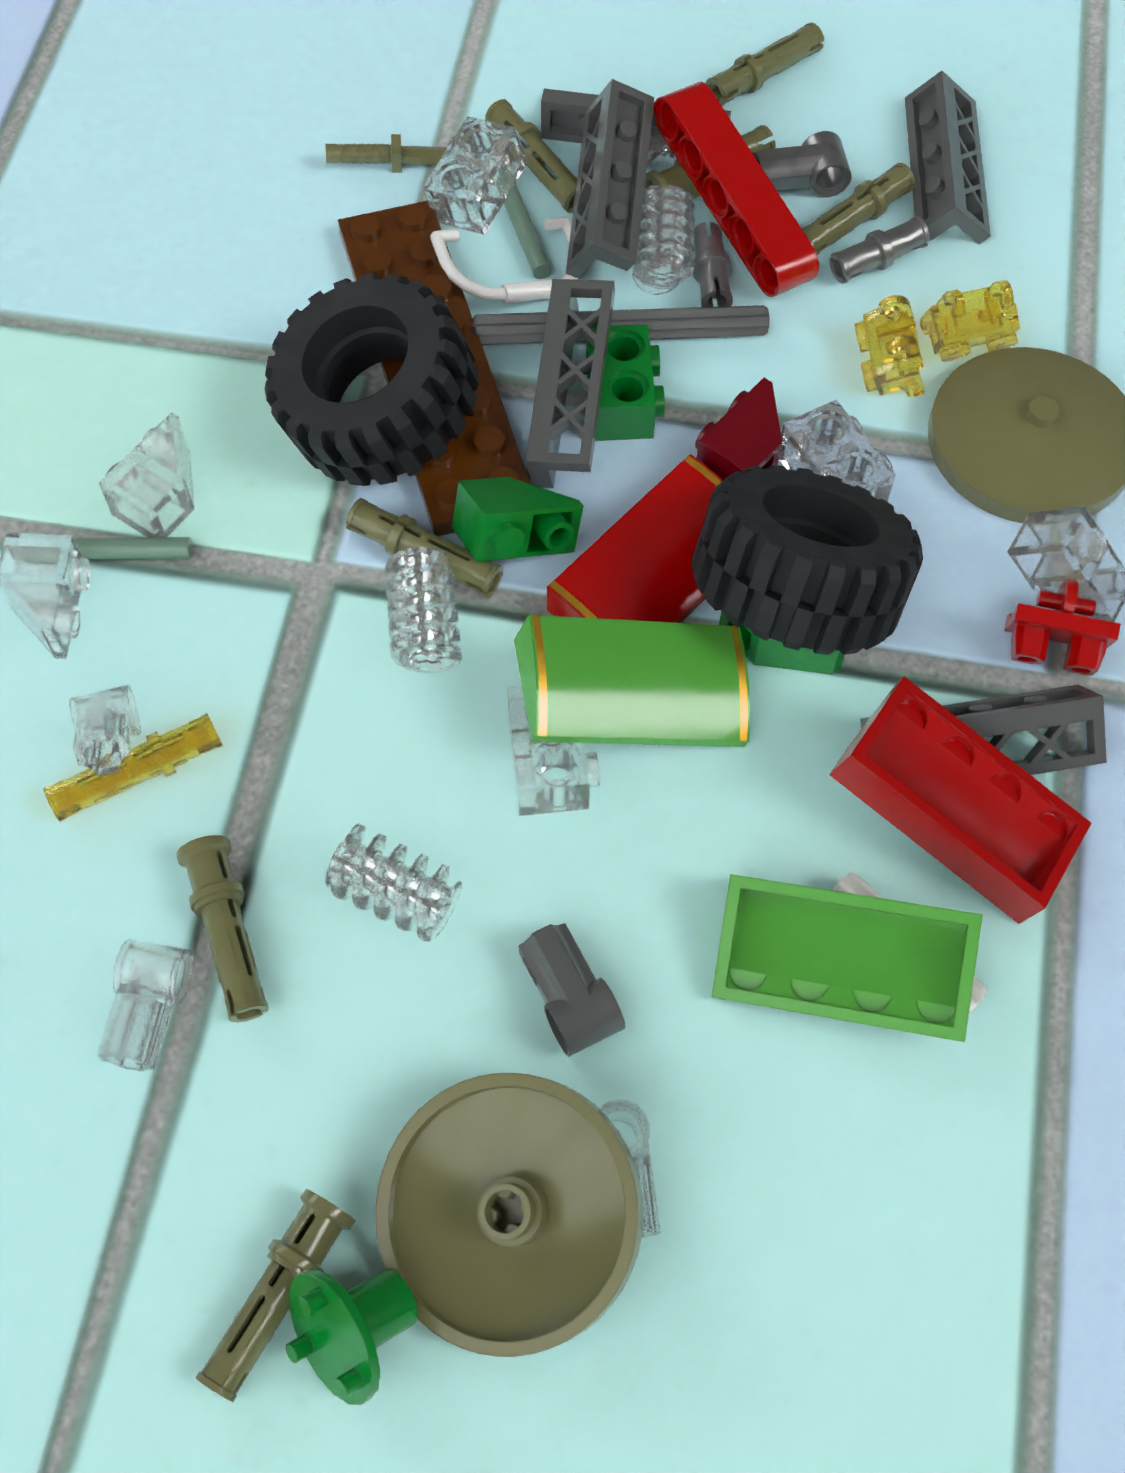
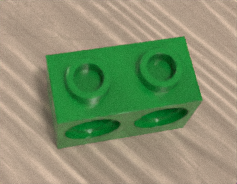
[586,324,665,441]

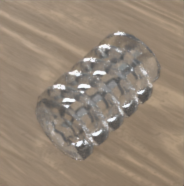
[632,185,695,295]
[384,547,462,673]
[325,823,462,942]

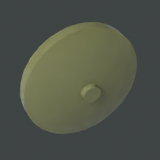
[928,347,1125,525]
[376,1073,644,1357]

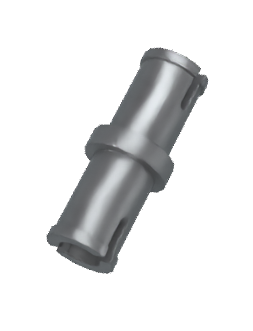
[829,216,930,284]
[691,222,733,307]

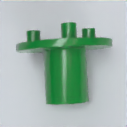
[285,1268,418,1405]

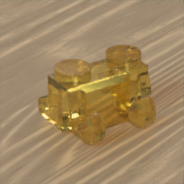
[920,280,1020,362]
[854,295,925,397]

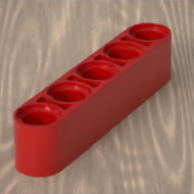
[653,81,819,297]

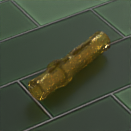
[43,713,223,822]

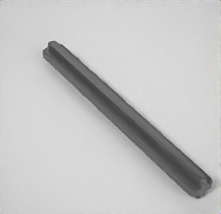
[472,305,770,345]

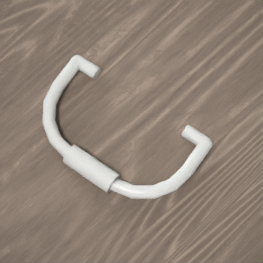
[430,217,580,304]

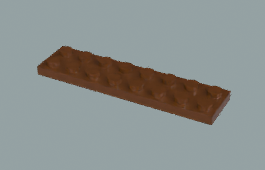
[337,200,530,536]

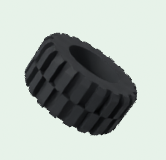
[264,273,479,486]
[691,465,923,655]

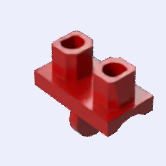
[1004,578,1121,676]

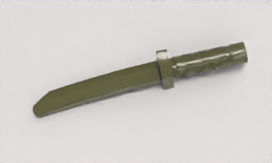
[325,134,514,173]

